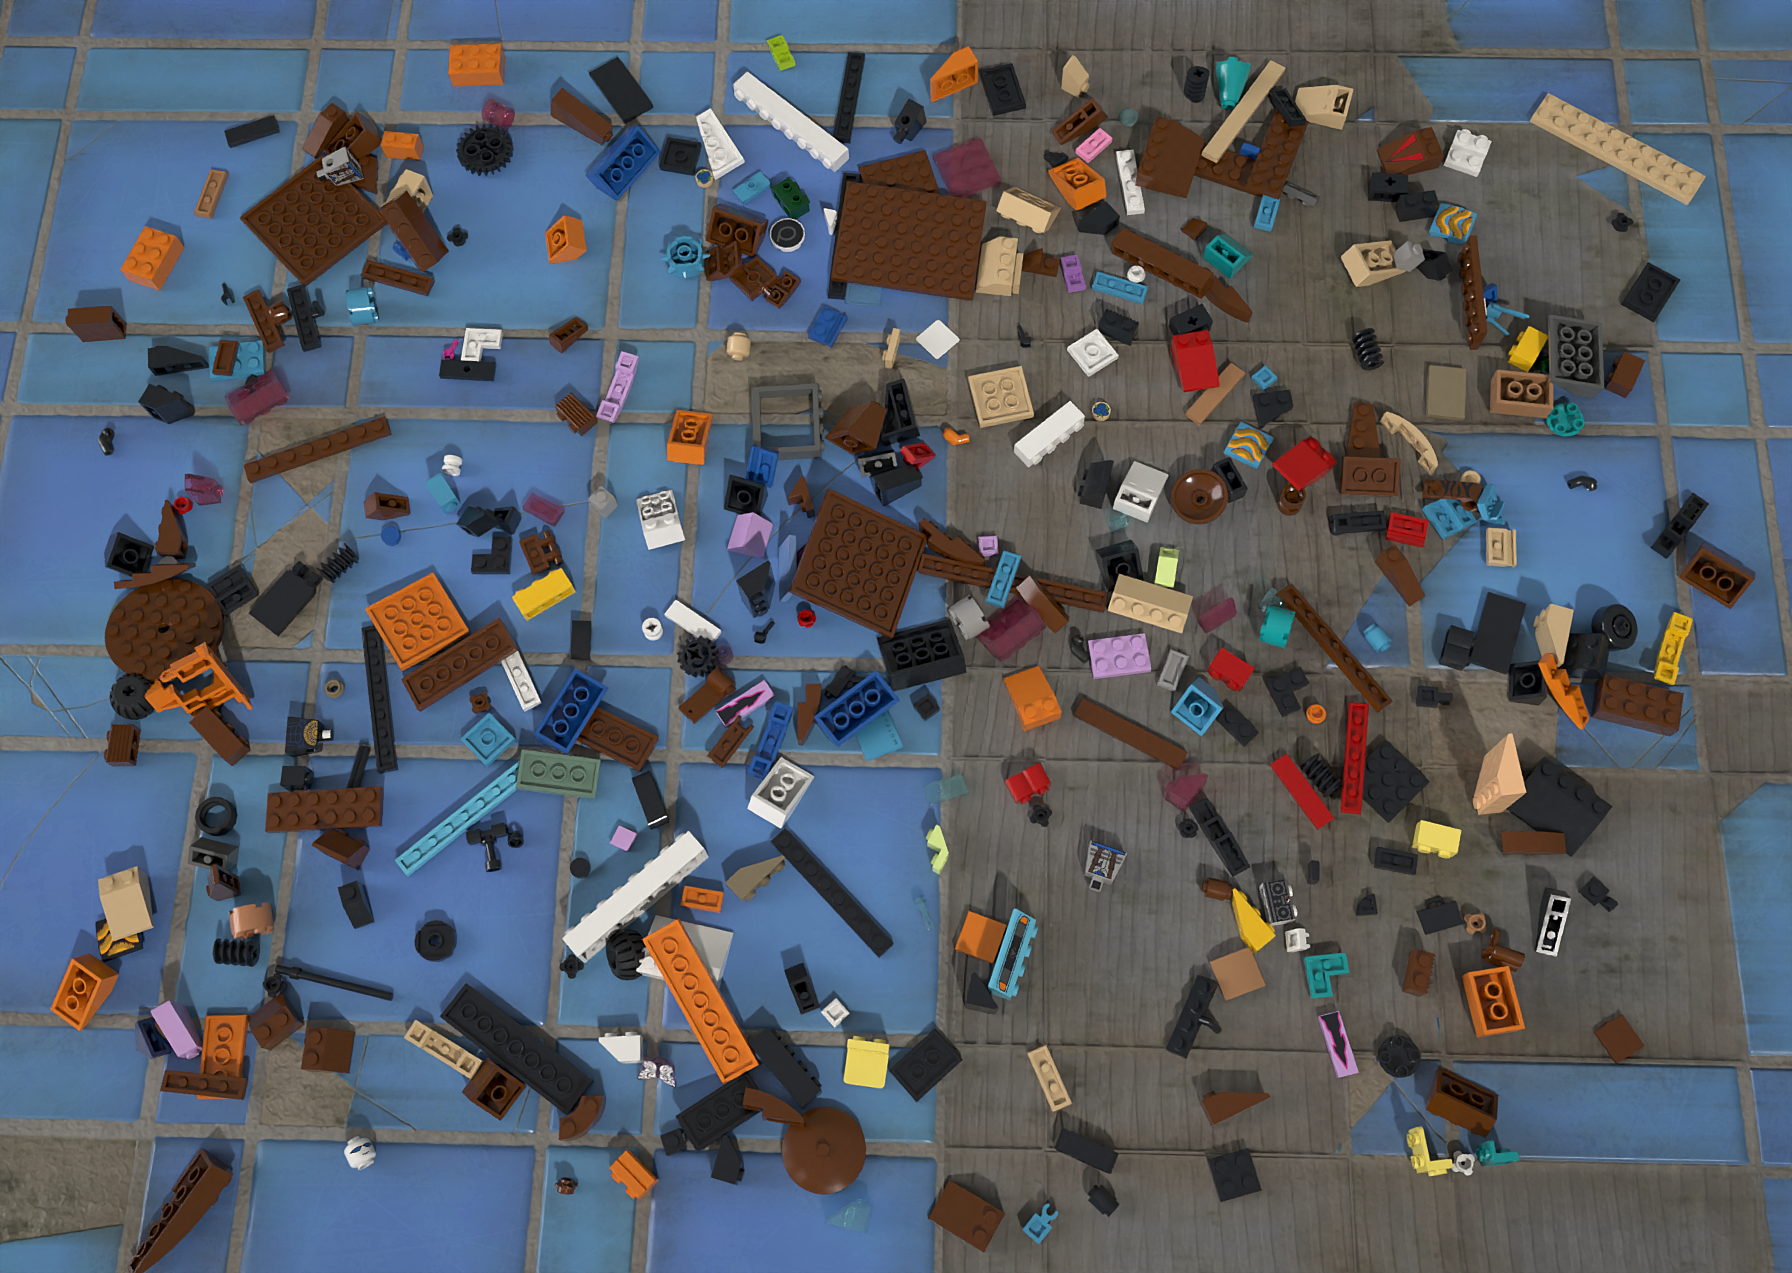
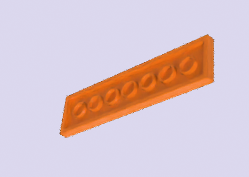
[642,918,760,1084]

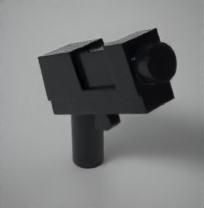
[824,665,866,699]

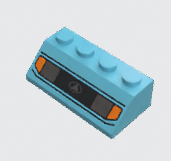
[987,909,1038,1000]

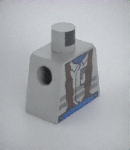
[317,147,364,186]
[1084,840,1127,892]

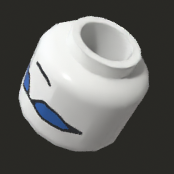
[344,1136,376,1170]

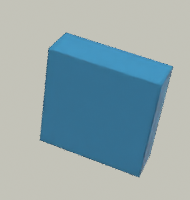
[1251,365,1278,391]

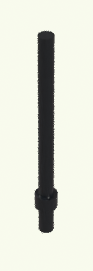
[275,965,394,1001]

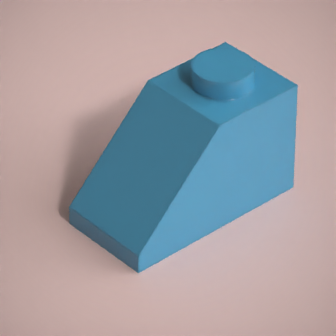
[424,473,461,514]

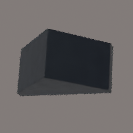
[493,506,522,535]

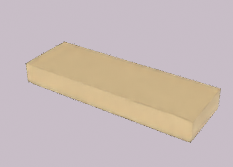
[1027,1045,1072,1112]

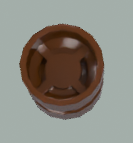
[1277,483,1306,516]

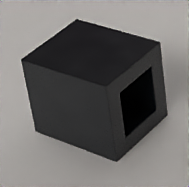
[280,766,314,790]

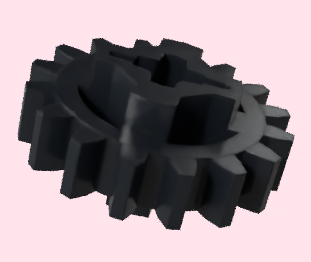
[677,635,719,678]

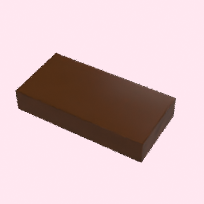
[212,340,240,376]

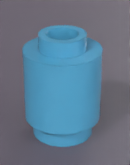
[1363,624,1392,653]

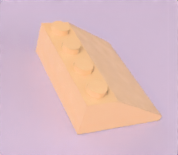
[1473,733,1526,815]

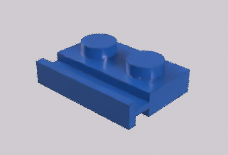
[808,306,848,348]
[746,444,779,488]

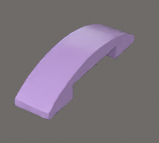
[596,351,639,423]

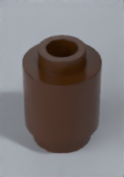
[1201,877,1232,901]

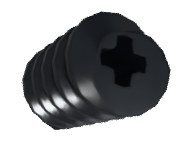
[1184,66,1210,103]
[1353,328,1385,370]
[315,543,359,583]
[1301,753,1342,798]
[212,938,260,967]

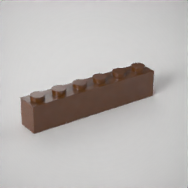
[1111,228,1214,299]

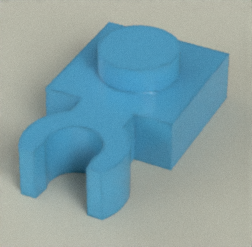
[1022,1204,1059,1245]

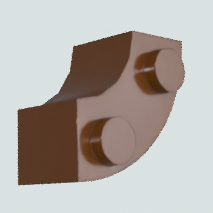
[559,1096,606,1141]

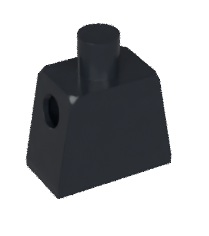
[893,99,927,144]

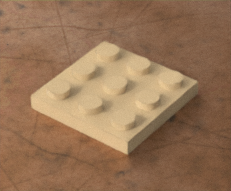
[968,366,1034,428]

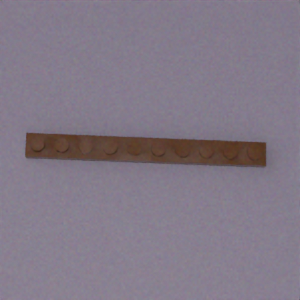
[918,554,1108,613]

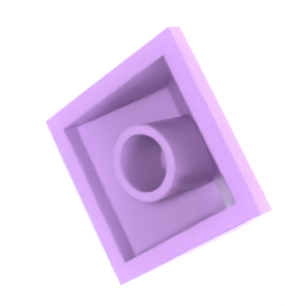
[727,513,773,559]

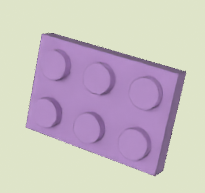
[1087,633,1151,679]

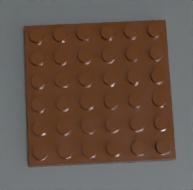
[239,155,387,286]
[789,489,929,639]

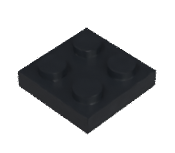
[659,137,702,176]
[1207,1148,1262,1202]

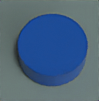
[381,526,401,546]

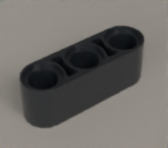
[632,771,669,830]
[1054,1129,1119,1174]

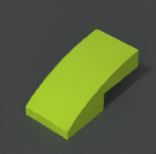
[767,35,796,71]

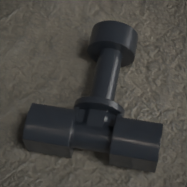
[466,822,509,872]

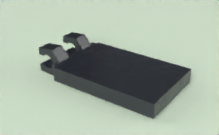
[249,561,323,637]

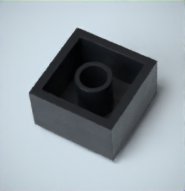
[1558,633,1611,679]

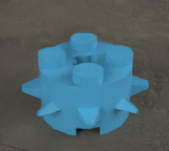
[661,235,710,279]

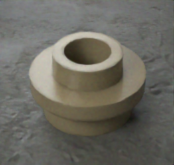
[324,679,344,699]

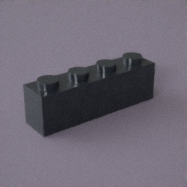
[748,1027,822,1109]

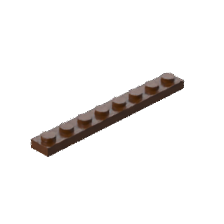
[244,416,392,484]
[1277,584,1393,713]

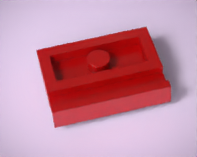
[1385,512,1429,548]

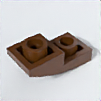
[765,270,801,309]

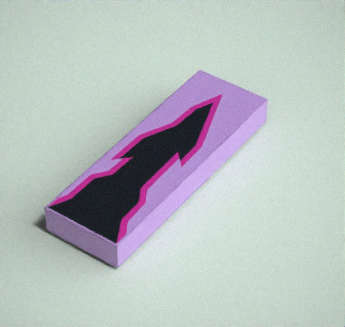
[716,680,775,728]
[1318,1011,1359,1078]

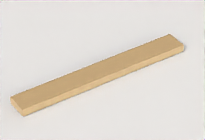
[1202,60,1285,163]

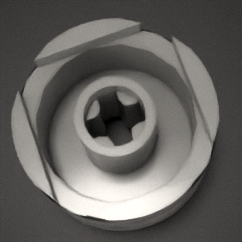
[948,595,990,640]

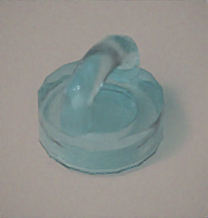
[1118,108,1138,126]

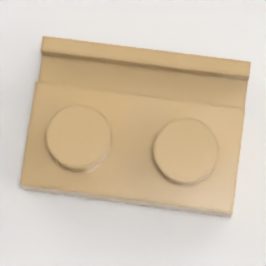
[1486,528,1517,568]

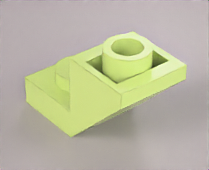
[1154,547,1179,588]
[926,825,949,875]

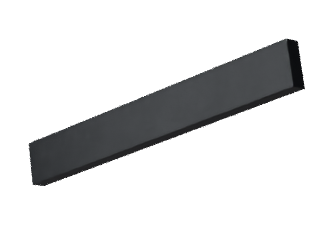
[828,173,861,300]
[361,625,398,774]

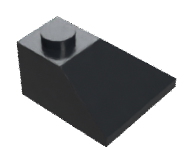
[104,532,154,577]

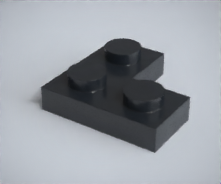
[471,537,513,574]
[1265,666,1309,717]

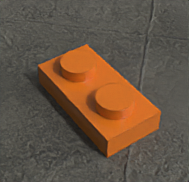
[680,886,725,913]

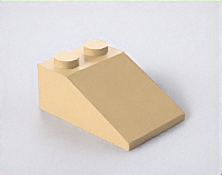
[1341,240,1405,287]
[1534,604,1574,668]
[98,866,154,941]

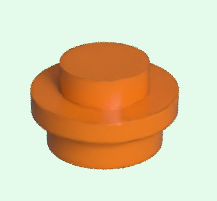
[1306,704,1326,724]

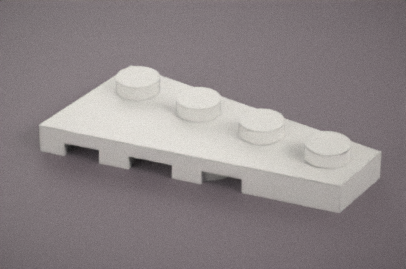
[696,108,745,180]

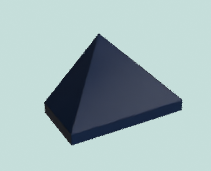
[135,1017,172,1059]

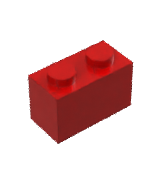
[1207,647,1255,692]

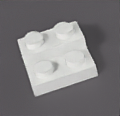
[1443,129,1492,177]

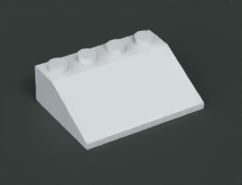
[636,915,734,988]

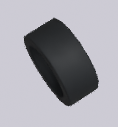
[195,797,237,836]

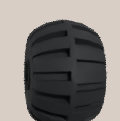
[109,673,155,720]
[606,930,646,980]

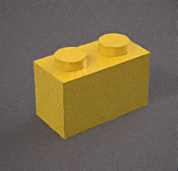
[1508,326,1549,372]

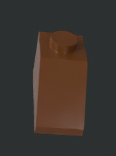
[364,492,410,521]

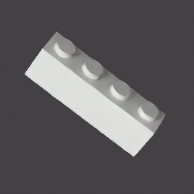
[1014,401,1085,468]

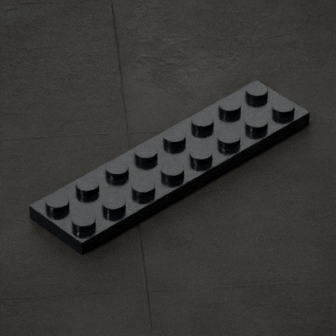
[440,983,594,1115]

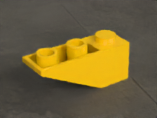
[1231,888,1276,954]

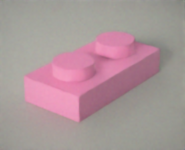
[1075,128,1113,163]

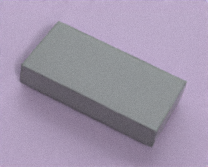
[1157,649,1189,692]

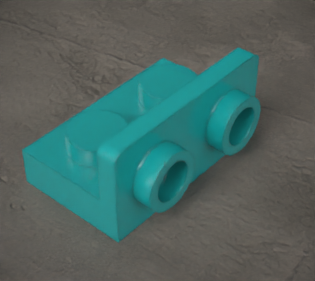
[1476,1140,1519,1167]

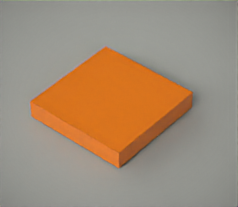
[955,911,1007,964]

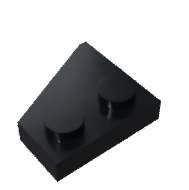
[1253,389,1293,429]

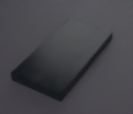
[589,57,654,124]
[1470,592,1526,674]
[675,1071,761,1153]

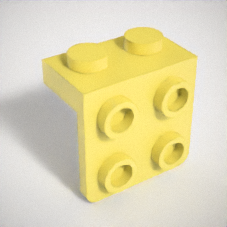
[844,1036,890,1089]
[1407,1126,1453,1176]

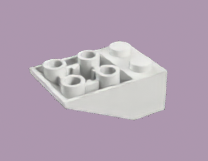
[1113,461,1169,523]
[636,490,685,550]

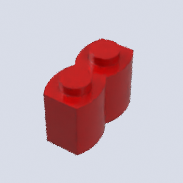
[1005,763,1051,805]

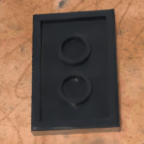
[979,63,1026,116]
[1621,262,1681,322]
[889,1029,963,1103]

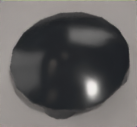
[1378,1035,1421,1078]

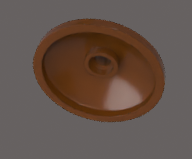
[1171,469,1228,524]

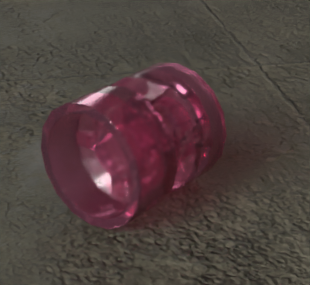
[482,99,515,130]

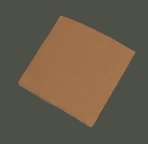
[1210,947,1267,1001]

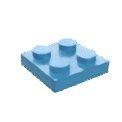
[460,713,516,767]

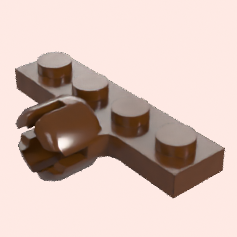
[243,289,292,353]

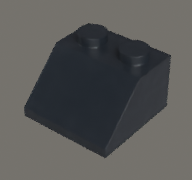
[1078,460,1114,509]
[1095,540,1144,592]

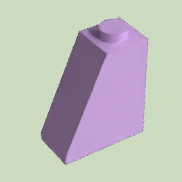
[150,1000,203,1059]

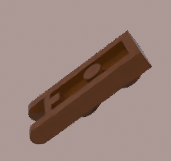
[707,715,754,768]

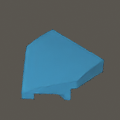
[1477,484,1505,525]

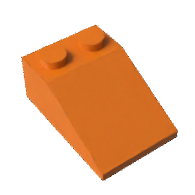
[930,46,978,103]
[1048,158,1107,210]
[667,410,713,465]
[1003,666,1062,732]
[50,953,119,1031]

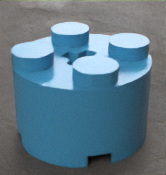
[345,287,379,326]

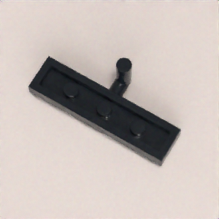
[287,284,325,352]
[1166,975,1222,1059]

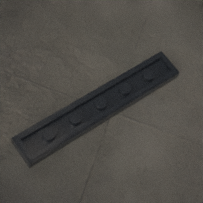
[833,52,865,144]

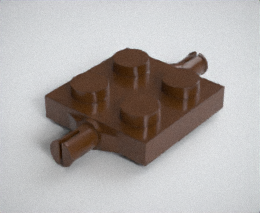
[729,257,780,301]

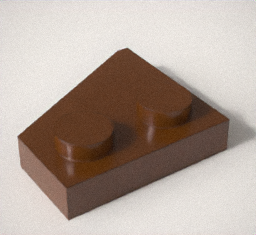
[350,155,378,195]

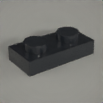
[1216,705,1259,747]
[1374,847,1418,875]

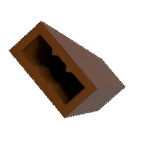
[551,88,613,146]

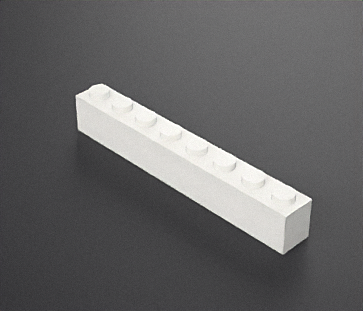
[733,72,849,172]

